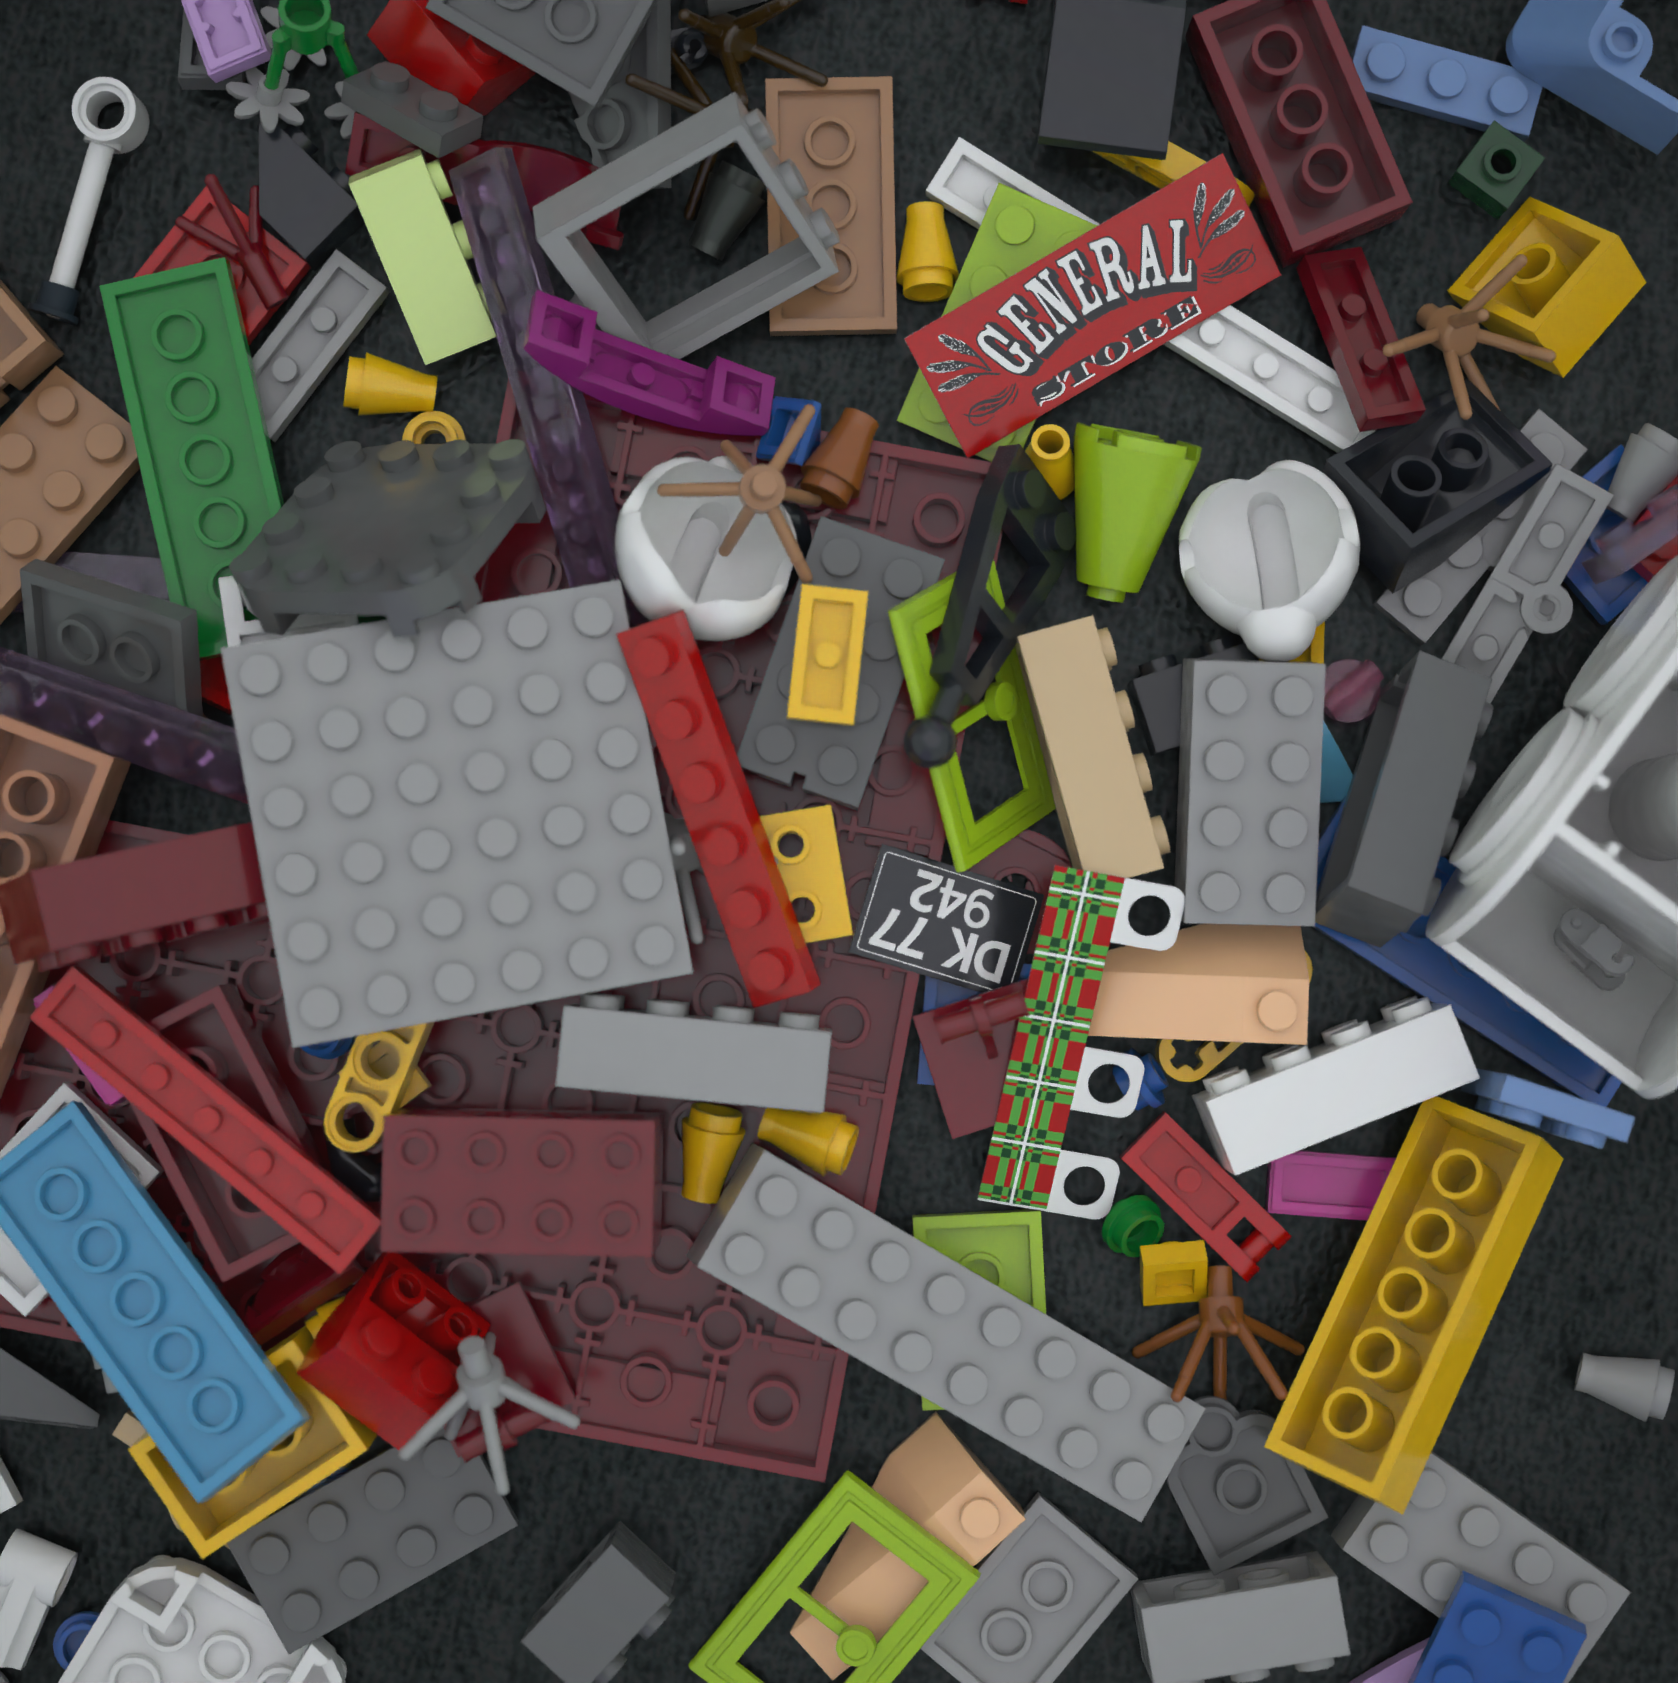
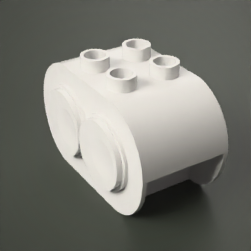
[1426,555,1678,1099]

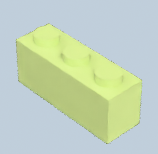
[349,148,503,365]

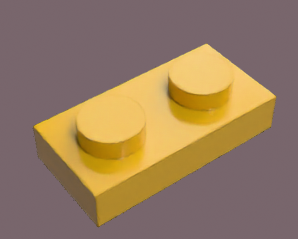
[787,584,868,726]

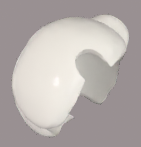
[615,456,797,641]
[1179,460,1360,662]

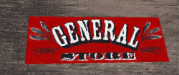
[904,153,1281,458]

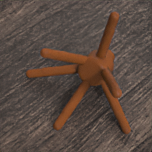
[1132,1266,1305,1402]

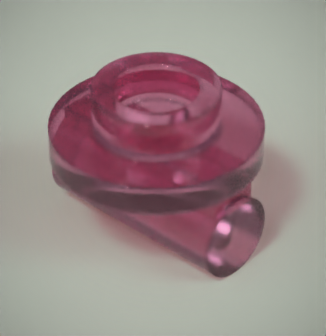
[1324,659,1384,723]

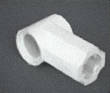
[0,1529,78,1670]

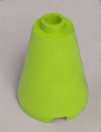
[1073,422,1202,603]

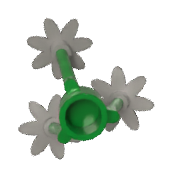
[226,0,359,139]

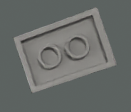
[920,1492,1138,1683]

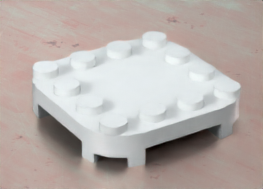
[58,1555,347,1683]

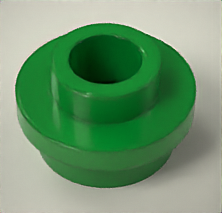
[1102,1195,1164,1257]

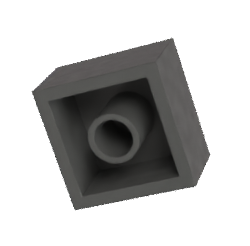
[521,1521,676,1683]

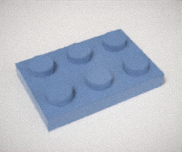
[1461,1068,1635,1149]

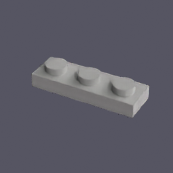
[252,249,390,442]

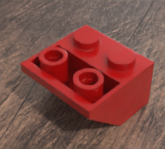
[367,0,536,115]
[296,1252,491,1451]

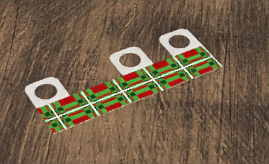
[977,865,1185,1219]

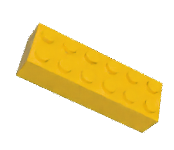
[1264,1096,1564,1515]

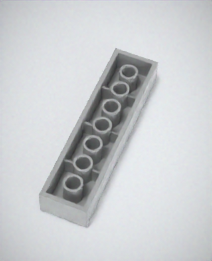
[686,1143,1206,1523]

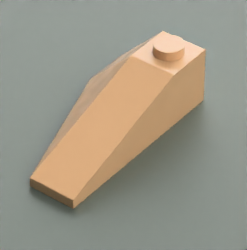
[1088,924,1309,1045]
[790,1411,1026,1680]

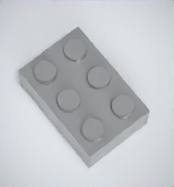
[1130,1551,1350,1683]

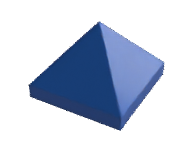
[756,396,821,466]

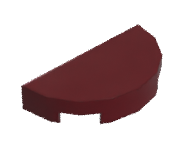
[245,1243,365,1345]

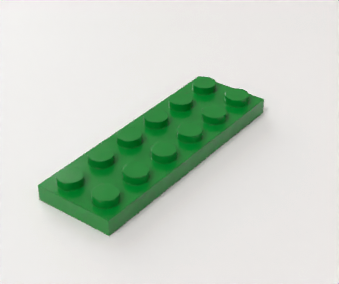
[100,257,284,661]

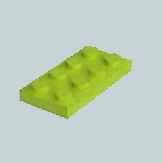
[897,183,1098,462]

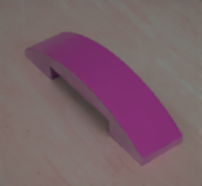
[523,290,776,436]

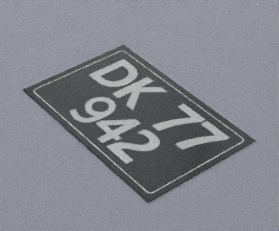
[849,844,1044,993]

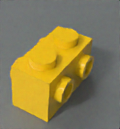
[760,805,853,943]

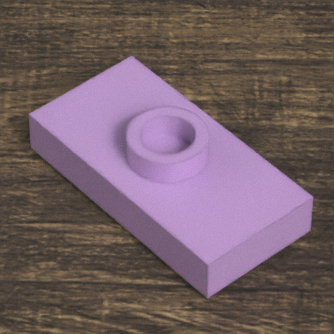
[181,0,271,83]

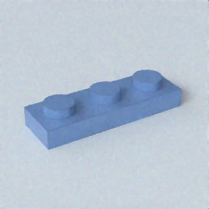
[1351,25,1543,142]

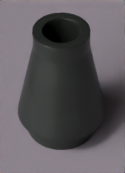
[688,160,766,261]

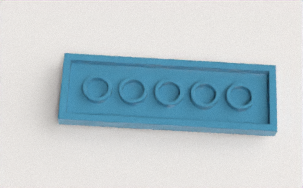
[0,1101,311,1503]

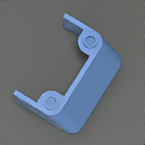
[1506,0,1678,155]

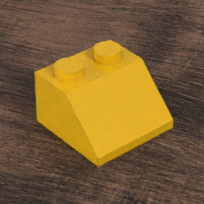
[1448,197,1647,378]

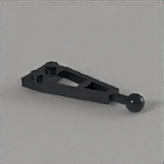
[903,444,1076,769]

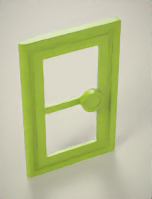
[888,559,1056,872]
[688,1471,981,1683]

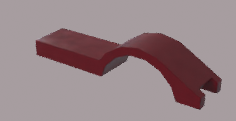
[345,111,624,250]

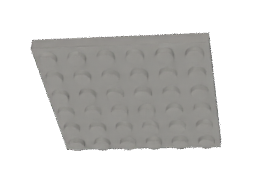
[221,580,693,1048]

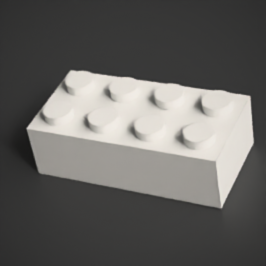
[1192,996,1480,1175]

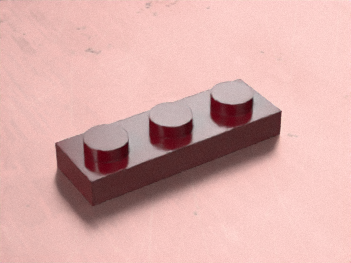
[1296,247,1426,432]

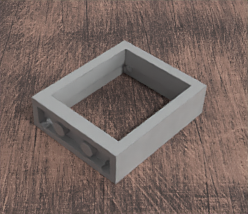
[533,92,840,359]

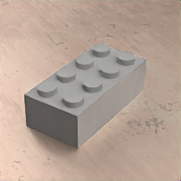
[1175,658,1326,926]
[556,993,832,1113]
[1330,1451,1630,1683]

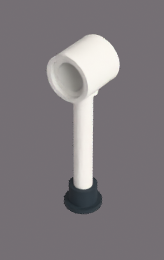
[27,77,149,325]

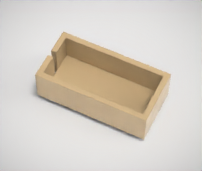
[1015,615,1170,878]

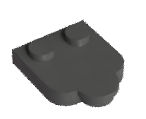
[1166,1396,1329,1576]

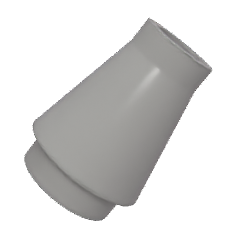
[1607,423,1678,523]
[1574,1353,1675,1422]

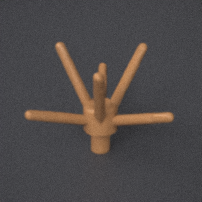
[1383,254,1556,420]
[657,404,822,584]

